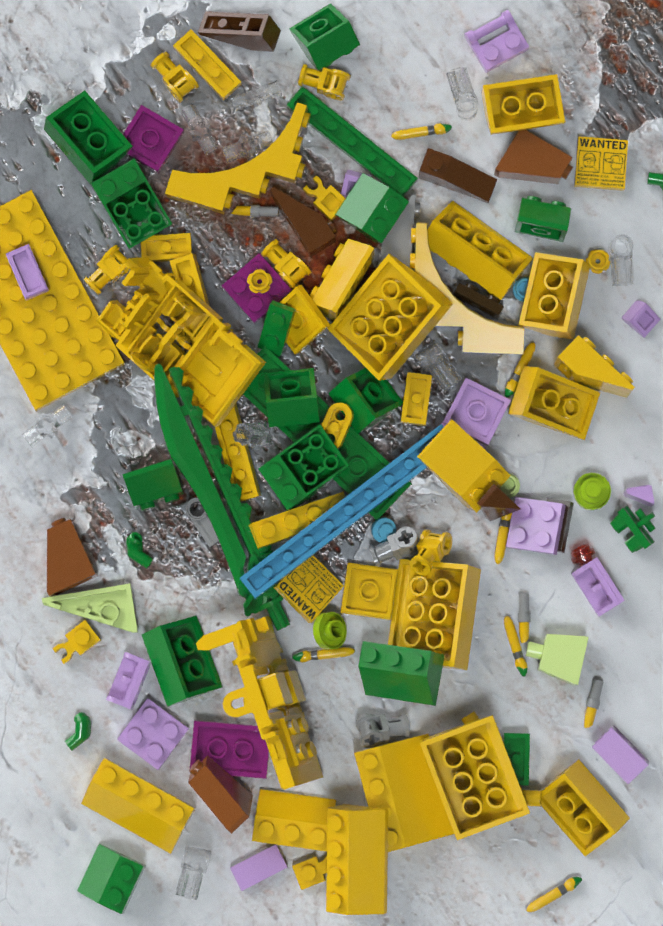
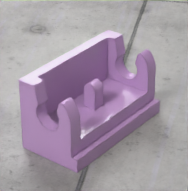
[571,557,625,617]
[106,652,151,710]
[592,725,649,784]

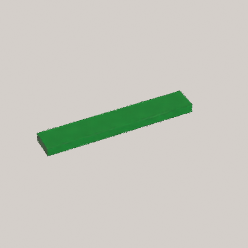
[287,86,418,197]

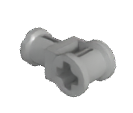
[369,527,419,567]
[355,714,410,748]

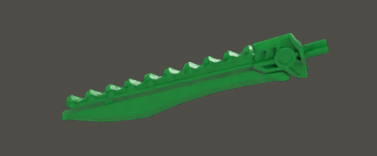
[154,364,290,631]

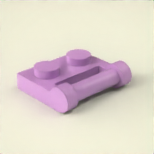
[464,10,529,73]

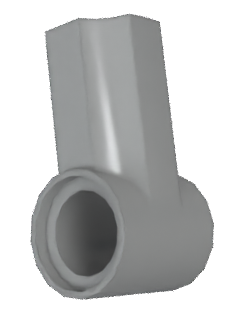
[186,498,219,548]

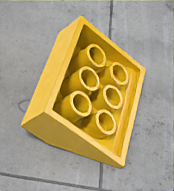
[328,254,453,381]
[388,559,481,670]
[420,715,530,840]
[354,734,454,852]

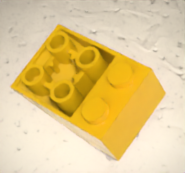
[554,335,635,398]

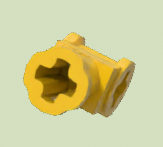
[150,51,199,103]
[298,64,351,101]
[261,239,312,290]
[83,245,130,296]
[409,529,452,576]

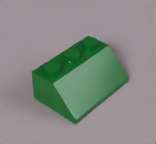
[44,90,132,185]
[141,615,223,707]
[358,641,445,706]

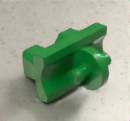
[610,505,656,553]

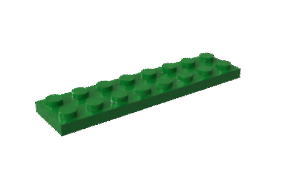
[242,346,412,520]

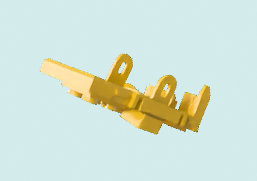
[96,257,266,427]
[196,616,323,790]

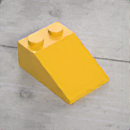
[508,366,601,440]
[417,419,511,513]

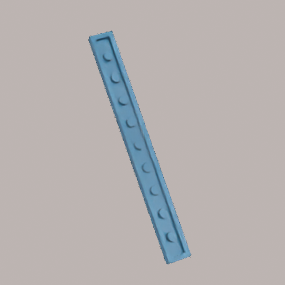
[240,424,444,599]

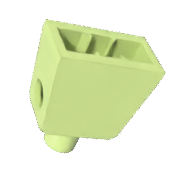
[525,634,589,686]

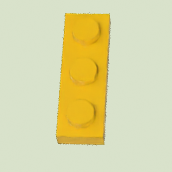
[173,29,242,101]

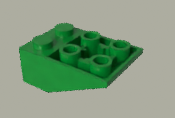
[91,159,172,249]
[258,424,350,510]

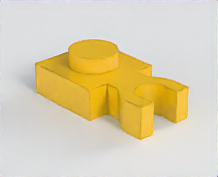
[303,176,345,222]
[52,620,101,664]
[292,856,327,890]

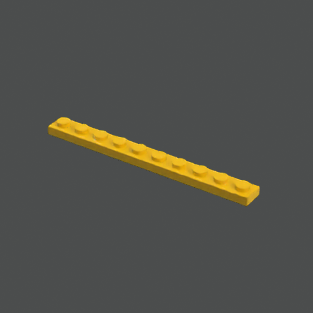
[170,253,262,502]

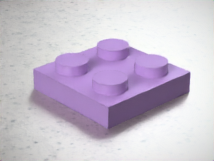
[443,378,511,446]
[506,497,566,555]
[117,698,189,770]

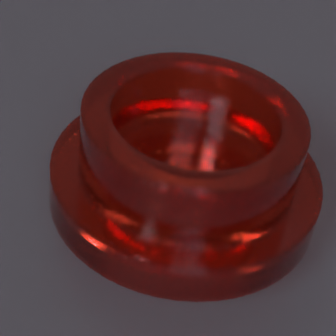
[570,544,595,566]

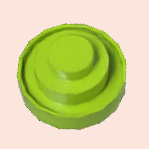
[573,473,611,511]
[313,612,347,650]

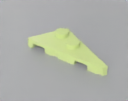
[42,584,138,633]

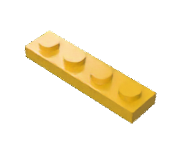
[249,492,345,549]

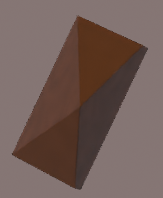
[477,484,521,521]

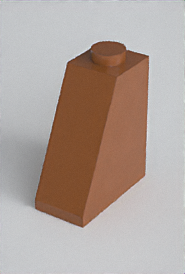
[494,130,573,184]
[47,518,98,597]
[188,756,253,834]

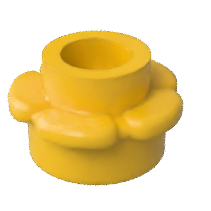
[585,249,610,274]
[247,269,272,294]

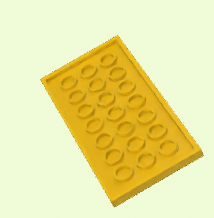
[0,190,125,412]

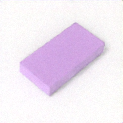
[6,244,49,301]
[230,844,288,891]

